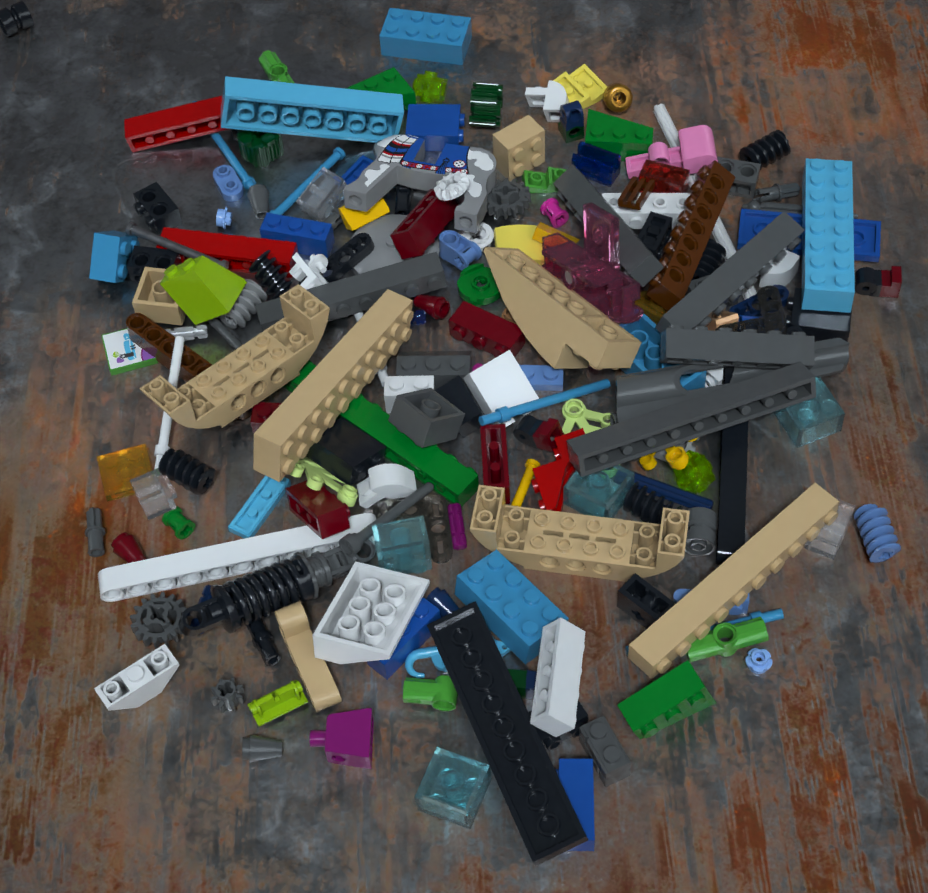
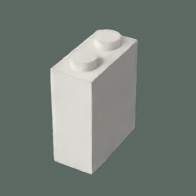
[463,350,539,427]

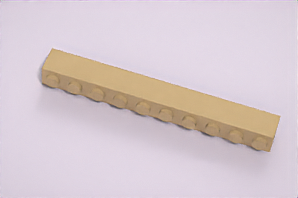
[628,482,840,679]

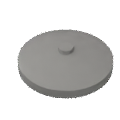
[348,214,440,275]

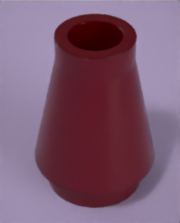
[414,294,450,319]
[111,532,147,563]

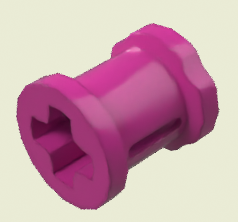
[540,198,569,228]

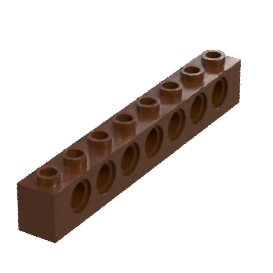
[646,160,735,311]

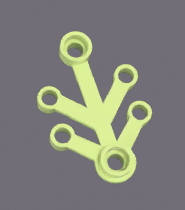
[562,399,620,476]
[290,457,358,507]

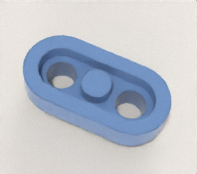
[213,165,244,202]

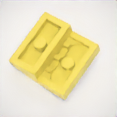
[553,64,607,109]
[493,225,547,267]

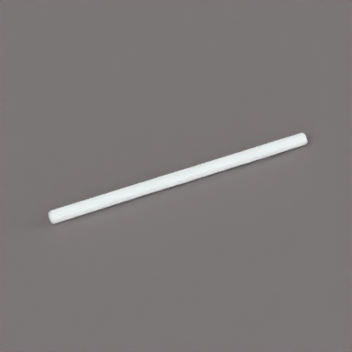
[653,103,757,300]

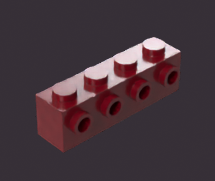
[390,189,459,259]

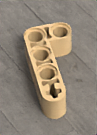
[274,601,342,713]

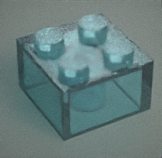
[773,377,845,448]
[563,465,635,518]
[372,516,432,574]
[415,747,492,829]

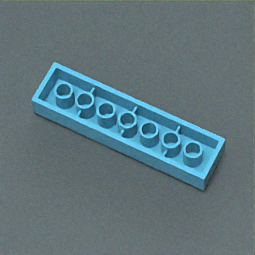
[221,76,404,143]
[801,158,855,313]

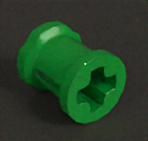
[162,506,196,540]

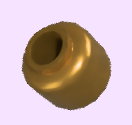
[603,83,633,112]

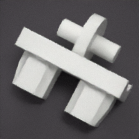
[289,252,328,290]

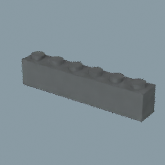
[660,325,815,369]

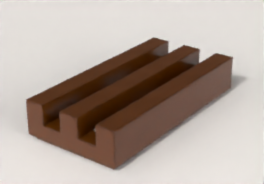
[618,176,655,210]

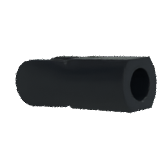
[394,184,412,215]

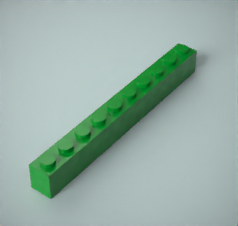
[283,359,479,507]

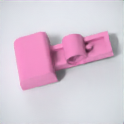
[625,125,718,179]

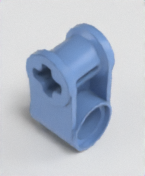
[439,230,482,270]

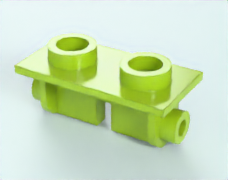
[247,680,308,727]

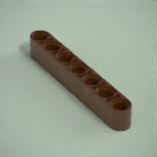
[126,313,253,420]

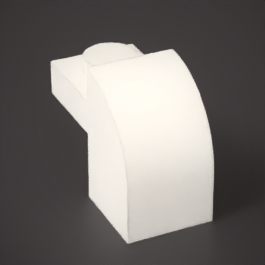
[525,80,570,122]
[757,250,800,289]
[357,463,417,509]

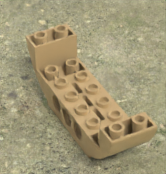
[140,284,330,429]
[470,485,690,582]

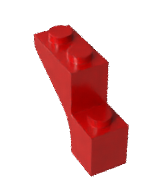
[531,428,585,512]

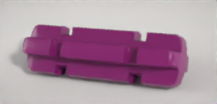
[447,503,467,551]

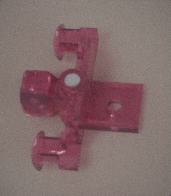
[542,202,644,324]

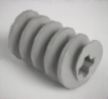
[219,279,268,329]

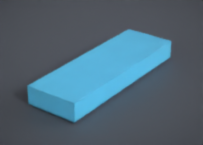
[228,475,291,539]

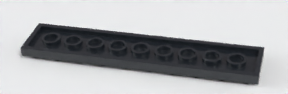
[427,601,588,866]

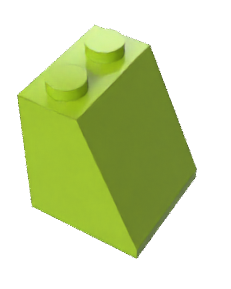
[160,255,247,325]

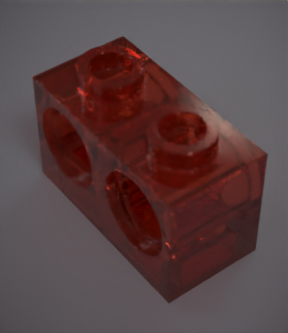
[639,159,690,193]

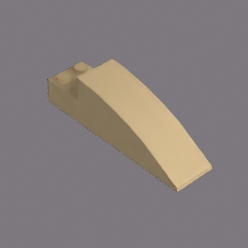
[484,247,642,370]

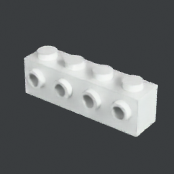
[602,193,691,229]
[530,618,586,737]

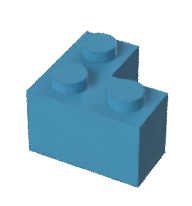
[89,230,140,283]

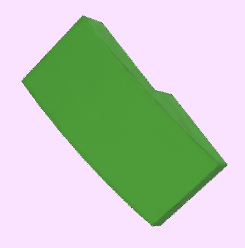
[522,167,567,194]

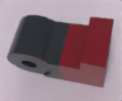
[855,266,902,298]
[513,415,564,452]

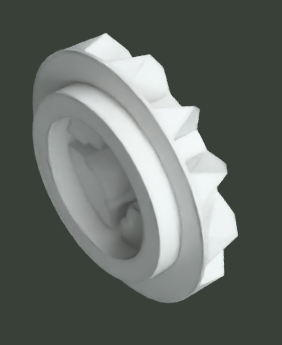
[434,171,470,201]
[458,222,494,251]

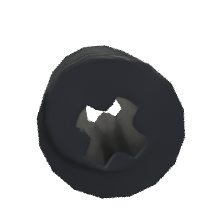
[739,130,791,170]
[691,238,727,281]
[249,250,294,299]
[158,449,216,495]
[623,482,683,524]

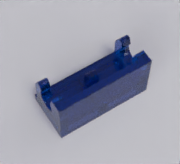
[572,141,621,187]

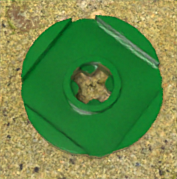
[457,263,502,307]

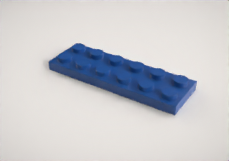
[737,209,881,262]

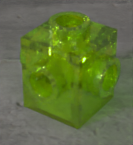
[413,70,448,103]
[672,450,716,494]

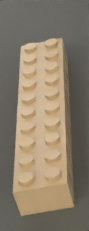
[253,289,414,482]

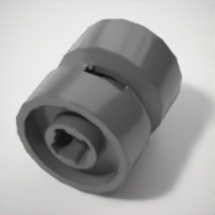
[685,507,717,556]

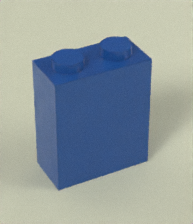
[405,104,465,151]

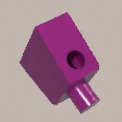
[310,708,374,769]

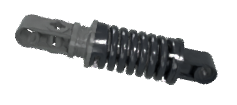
[179,539,376,637]

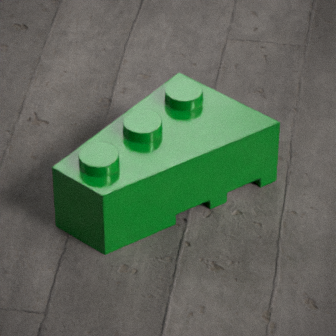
[345,67,416,110]
[585,109,654,162]
[617,660,716,740]

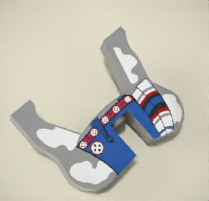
[344,134,496,233]

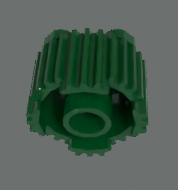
[469,82,503,128]
[237,130,284,168]

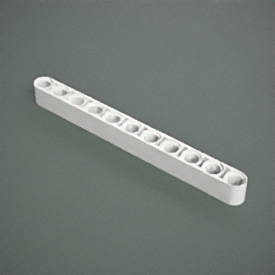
[98,513,381,602]

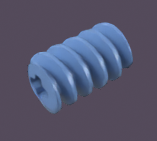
[853,504,901,563]

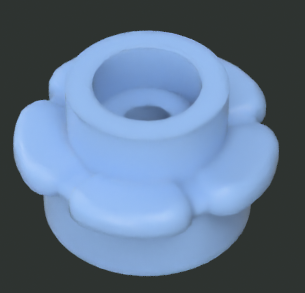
[216,207,232,229]
[745,648,773,674]

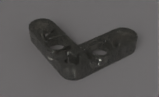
[715,286,787,335]
[373,494,453,564]

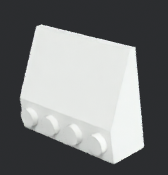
[312,561,430,664]

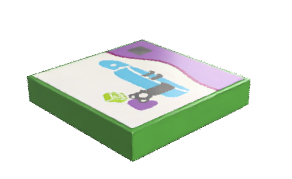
[101,328,158,376]

